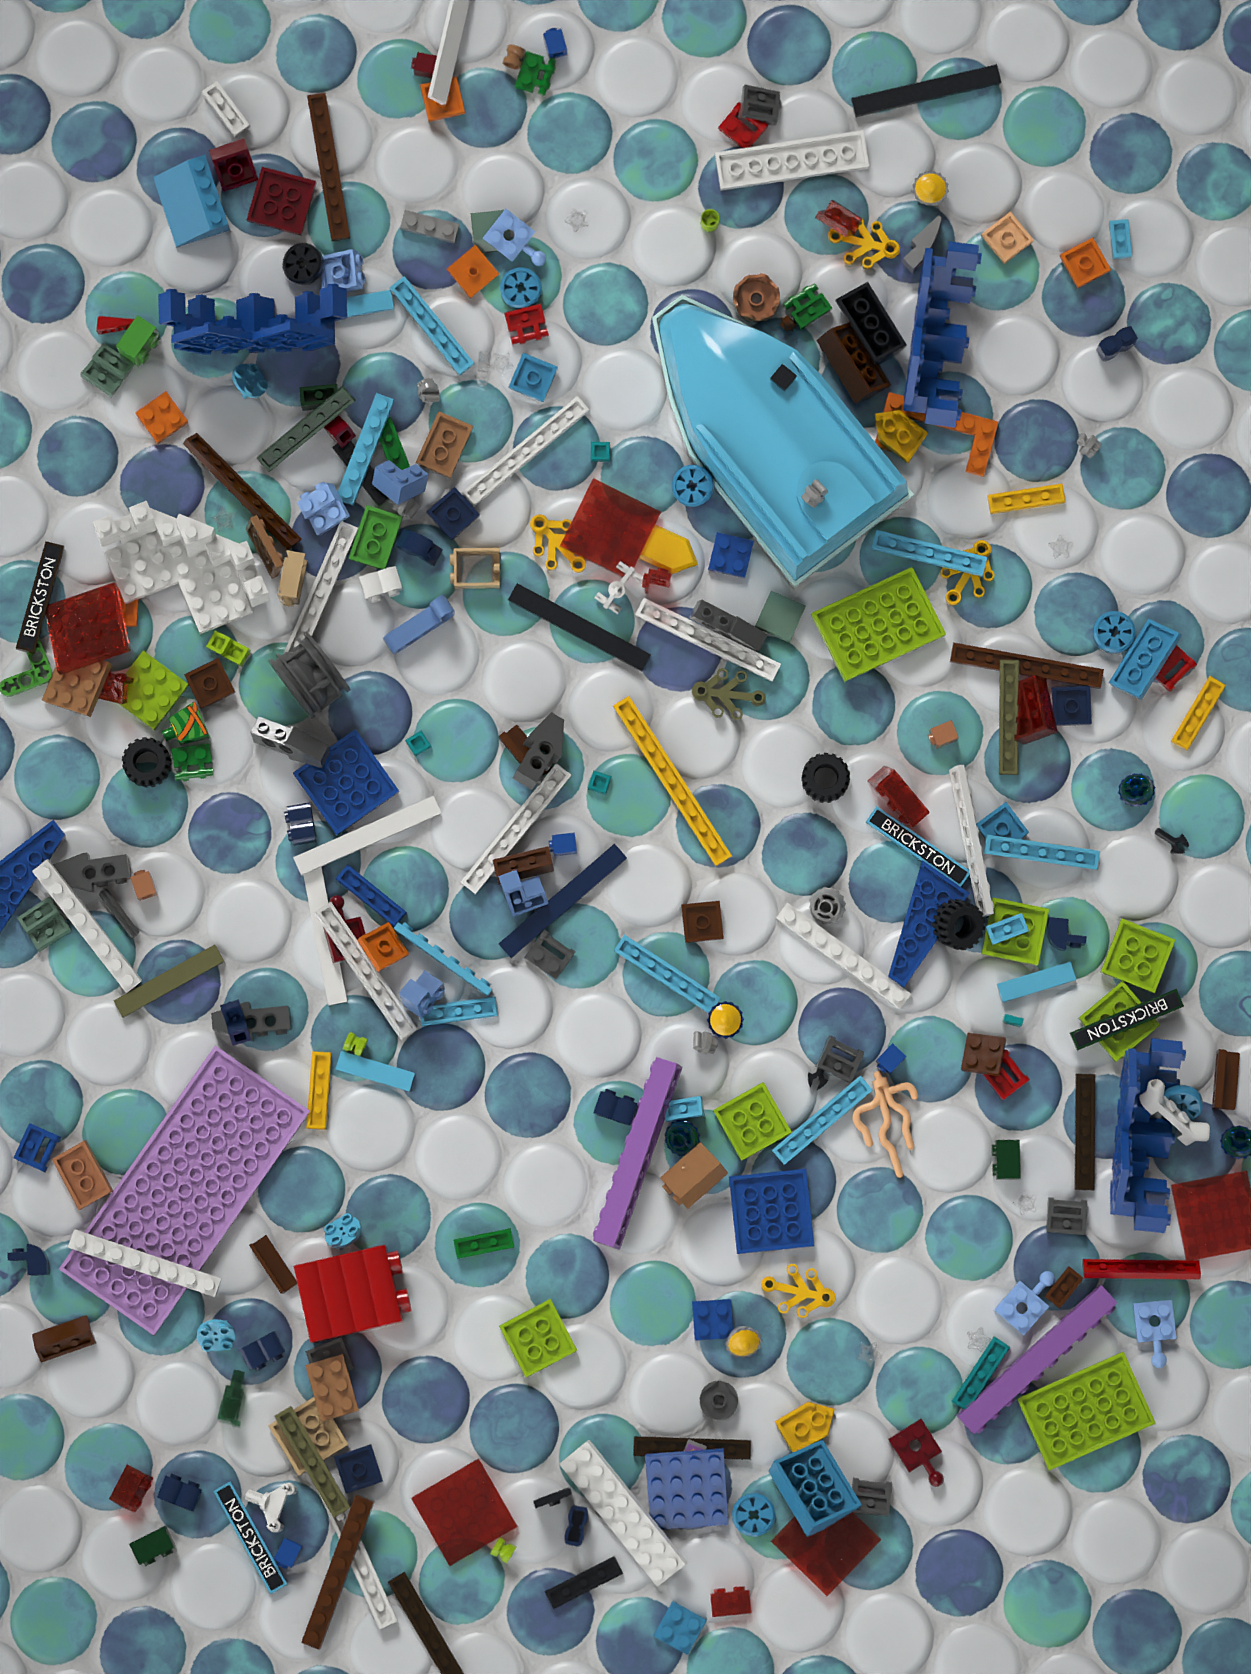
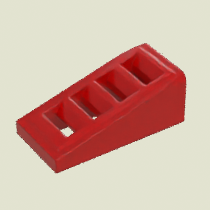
[96,316,134,334]

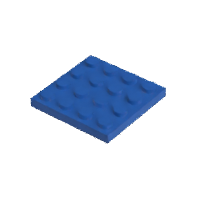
[293,729,400,836]
[729,1169,814,1254]
[645,1448,729,1530]

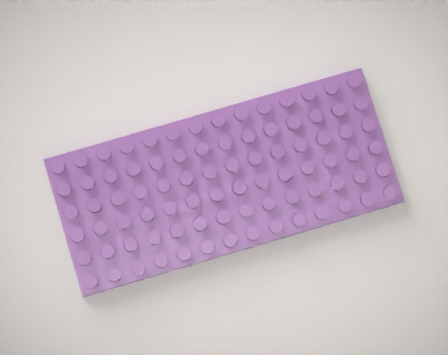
[59,1046,310,1336]

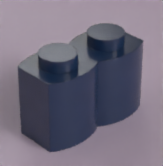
[1096,326,1138,361]
[284,802,317,846]
[593,1089,637,1126]
[240,1331,286,1372]
[157,1473,202,1512]
[564,1505,588,1547]

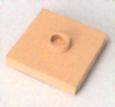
[981,211,1034,264]

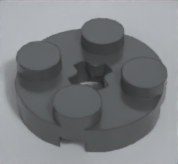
[699,1381,738,1420]

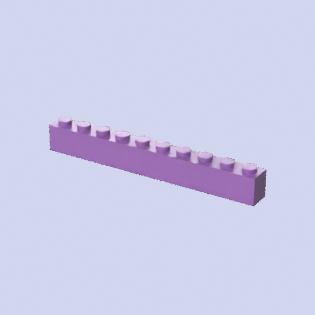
[593,1057,683,1250]
[956,1285,1117,1434]

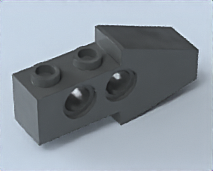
[689,600,767,652]
[512,712,564,790]
[250,717,330,768]
[53,852,131,893]
[211,1002,291,1042]

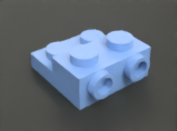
[321,249,366,292]
[297,482,350,536]

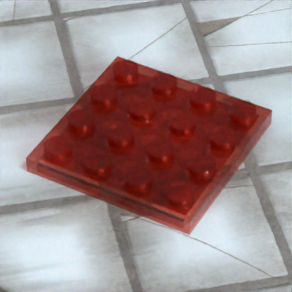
[559,478,661,579]
[46,582,131,675]
[1170,1170,1251,1261]
[411,1458,518,1566]
[771,1512,881,1596]

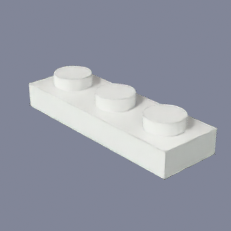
[202,81,250,138]

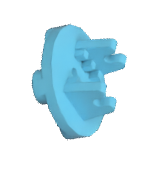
[232,363,268,399]
[324,1214,362,1251]
[196,1319,235,1352]

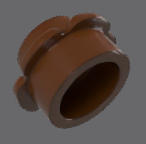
[780,315,797,332]

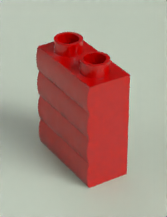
[293,1245,412,1343]

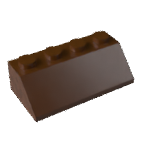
[816,323,891,404]

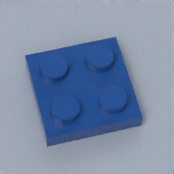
[708,532,754,579]
[692,1299,733,1341]

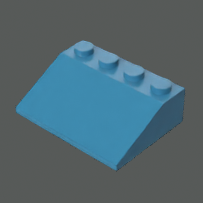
[153,155,230,248]
[768,1439,862,1537]

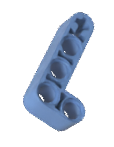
[383,594,455,654]

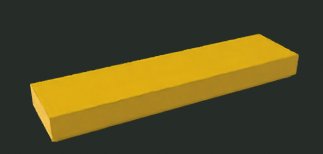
[987,483,1066,515]
[1171,676,1226,751]
[306,1051,332,1130]

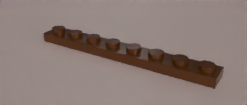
[307,93,350,242]
[183,433,302,550]
[950,642,1104,689]
[301,1495,375,1650]

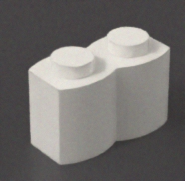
[359,566,403,603]

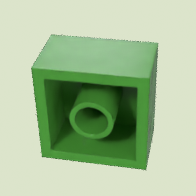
[116,315,160,367]

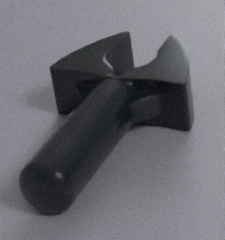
[1155,828,1189,854]
[808,1068,828,1090]

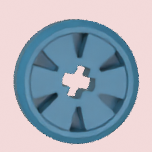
[500,268,542,310]
[672,465,714,507]
[1093,611,1135,654]
[1164,1085,1203,1121]
[732,1493,775,1537]

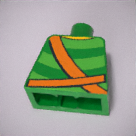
[162,702,211,745]

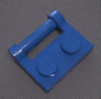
[13,1123,62,1173]

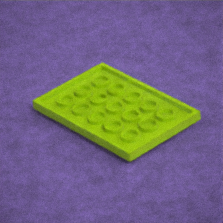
[810,567,946,682]
[1017,1351,1156,1471]

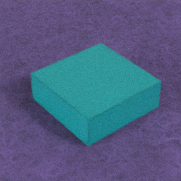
[591,442,610,462]
[405,730,431,757]
[588,770,612,795]
[1002,1014,1024,1028]

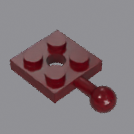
[323,895,365,963]
[888,1419,944,1487]

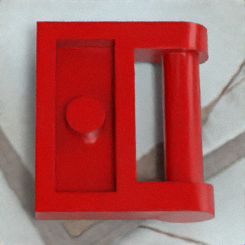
[718,102,768,148]
[1155,645,1197,692]
[982,1049,1030,1100]

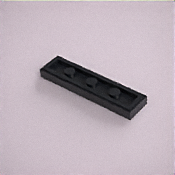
[332,441,390,507]
[545,1556,623,1609]

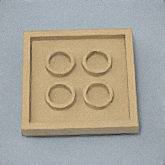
[268,1397,349,1476]

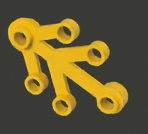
[828,217,900,269]
[530,514,586,573]
[940,540,994,606]
[761,1264,836,1318]

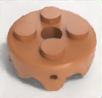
[733,273,780,322]

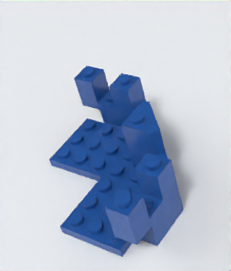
[903,241,982,428]
[158,284,347,355]
[1110,1038,1186,1233]

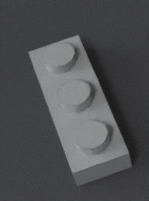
[400,210,460,244]

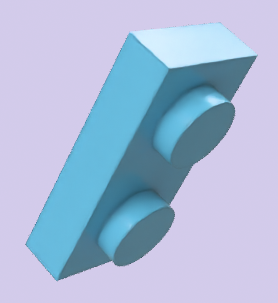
[1109,219,1132,259]
[985,913,1029,945]
[665,1096,705,1122]

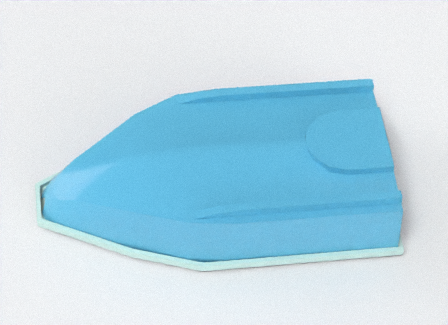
[652,295,914,588]

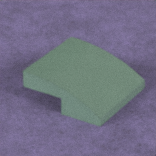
[470,209,511,253]
[80,343,134,397]
[755,591,806,643]
[17,897,72,952]

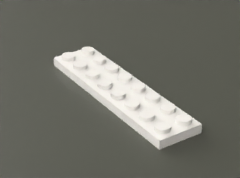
[715,130,869,191]
[559,1440,688,1587]

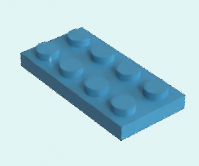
[1109,619,1181,700]

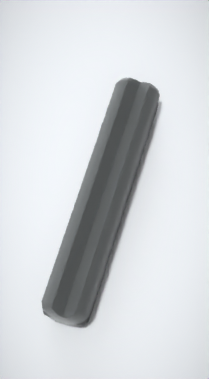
[99,888,139,938]

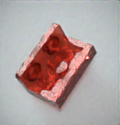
[642,568,672,594]
[98,670,134,704]

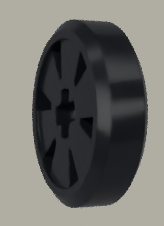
[282,243,324,285]

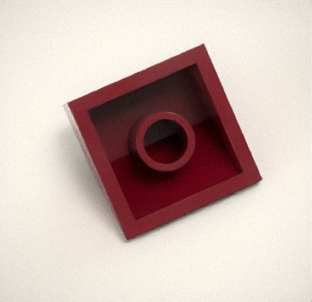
[209,138,258,192]

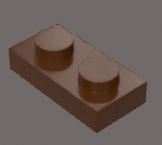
[1044,1266,1084,1309]

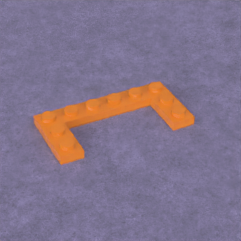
[875,392,998,477]

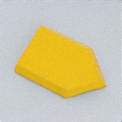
[874,410,928,463]
[638,524,698,574]
[774,1402,835,1453]

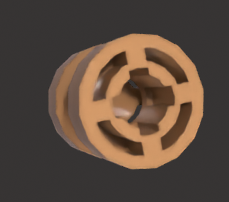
[502,45,526,70]

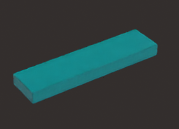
[951,1336,1010,1409]

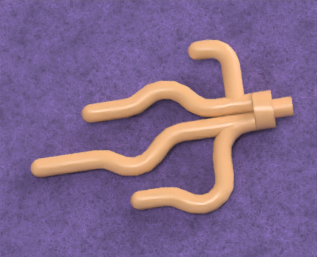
[852,1071,918,1178]

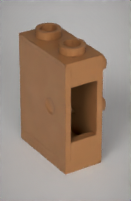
[660,1142,728,1209]

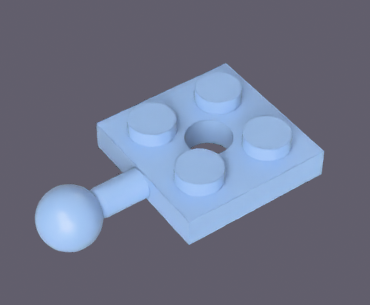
[483,208,546,266]
[994,1271,1055,1336]
[1133,1300,1177,1368]

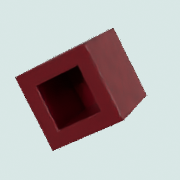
[411,52,437,79]
[324,415,356,448]

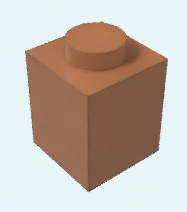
[928,720,959,749]
[130,870,158,901]

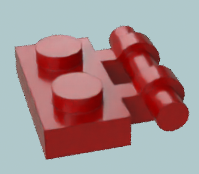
[504,304,549,345]

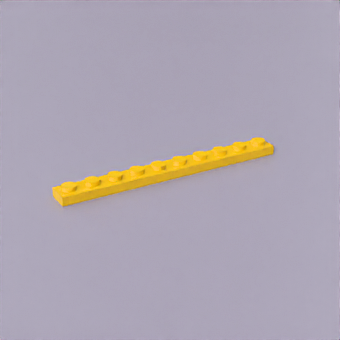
[613,696,732,867]

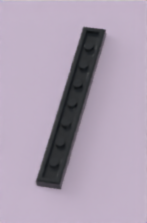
[851,64,1001,118]
[508,583,651,672]

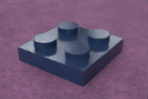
[426,487,480,541]
[1051,686,1092,726]
[334,1444,383,1494]

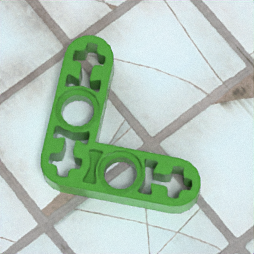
[0,637,53,697]

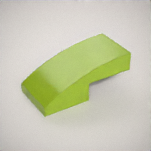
[206,630,251,667]

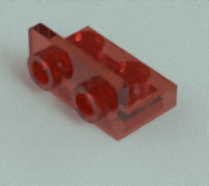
[815,200,862,237]
[109,1464,153,1512]
[710,1586,751,1617]

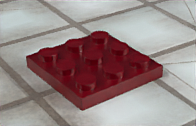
[246,167,317,236]

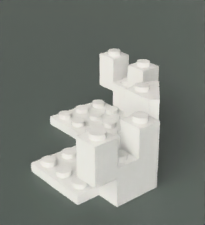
[93,501,270,634]

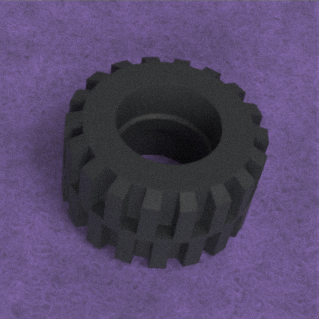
[122,737,172,788]
[801,753,850,803]
[932,899,986,951]

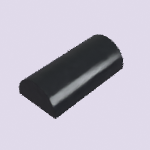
[835,282,907,365]

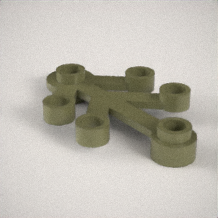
[692,668,766,720]

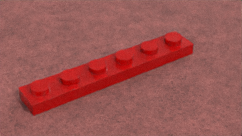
[1082,1259,1201,1280]

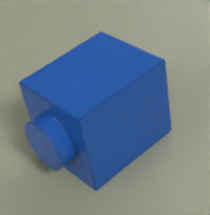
[543,28,567,59]
[549,832,577,856]
[876,1043,907,1075]
[274,1537,303,1569]

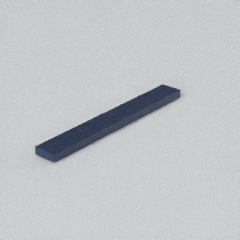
[499,843,627,958]

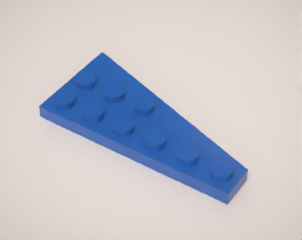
[0,820,66,933]
[888,860,970,988]

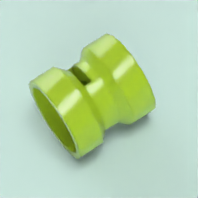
[700,209,719,232]
[343,1032,368,1057]
[490,1537,516,1564]

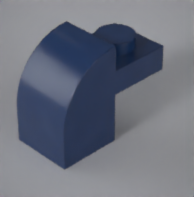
[395,529,443,566]
[1047,917,1087,951]
[220,1000,251,1046]
[7,1244,49,1276]

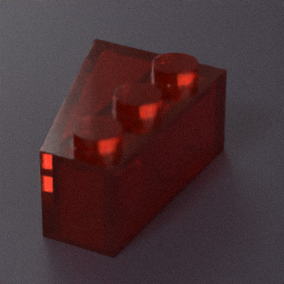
[1014,675,1058,745]
[868,766,930,827]

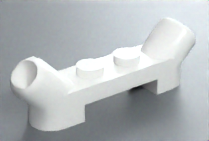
[1139,1079,1210,1146]

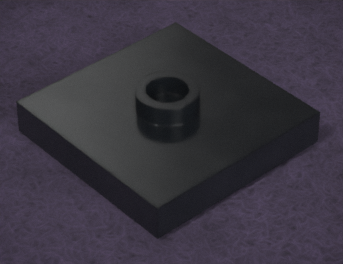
[533,1487,573,1509]

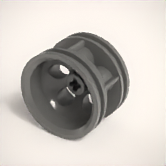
[268,632,351,719]

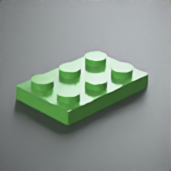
[349,505,403,570]

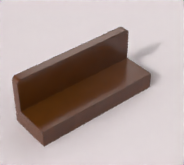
[499,725,552,775]
[492,846,554,885]
[1212,1049,1240,1110]
[249,1235,297,1294]
[32,1315,96,1363]

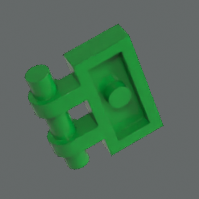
[515,51,556,96]
[783,283,832,330]
[171,743,214,782]

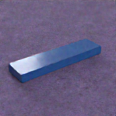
[336,864,407,927]

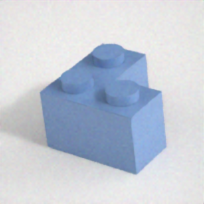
[372,460,429,505]
[498,870,549,917]
[399,970,445,1018]

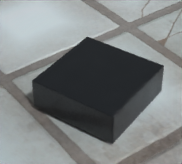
[770,364,797,391]

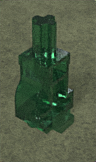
[217,1370,245,1428]

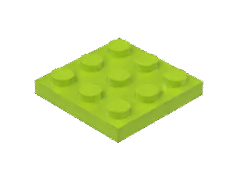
[108,651,189,731]
[981,897,1049,966]
[1100,918,1175,994]
[1078,981,1160,1063]
[713,1082,792,1161]
[499,1299,578,1378]

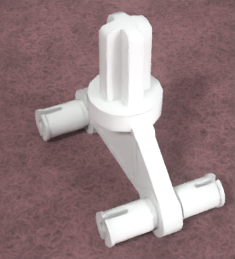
[594,561,644,615]
[245,1483,298,1532]

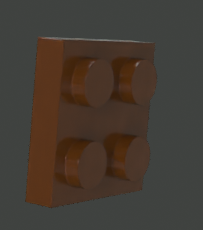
[184,658,236,709]
[681,901,724,943]
[961,1033,1006,1076]

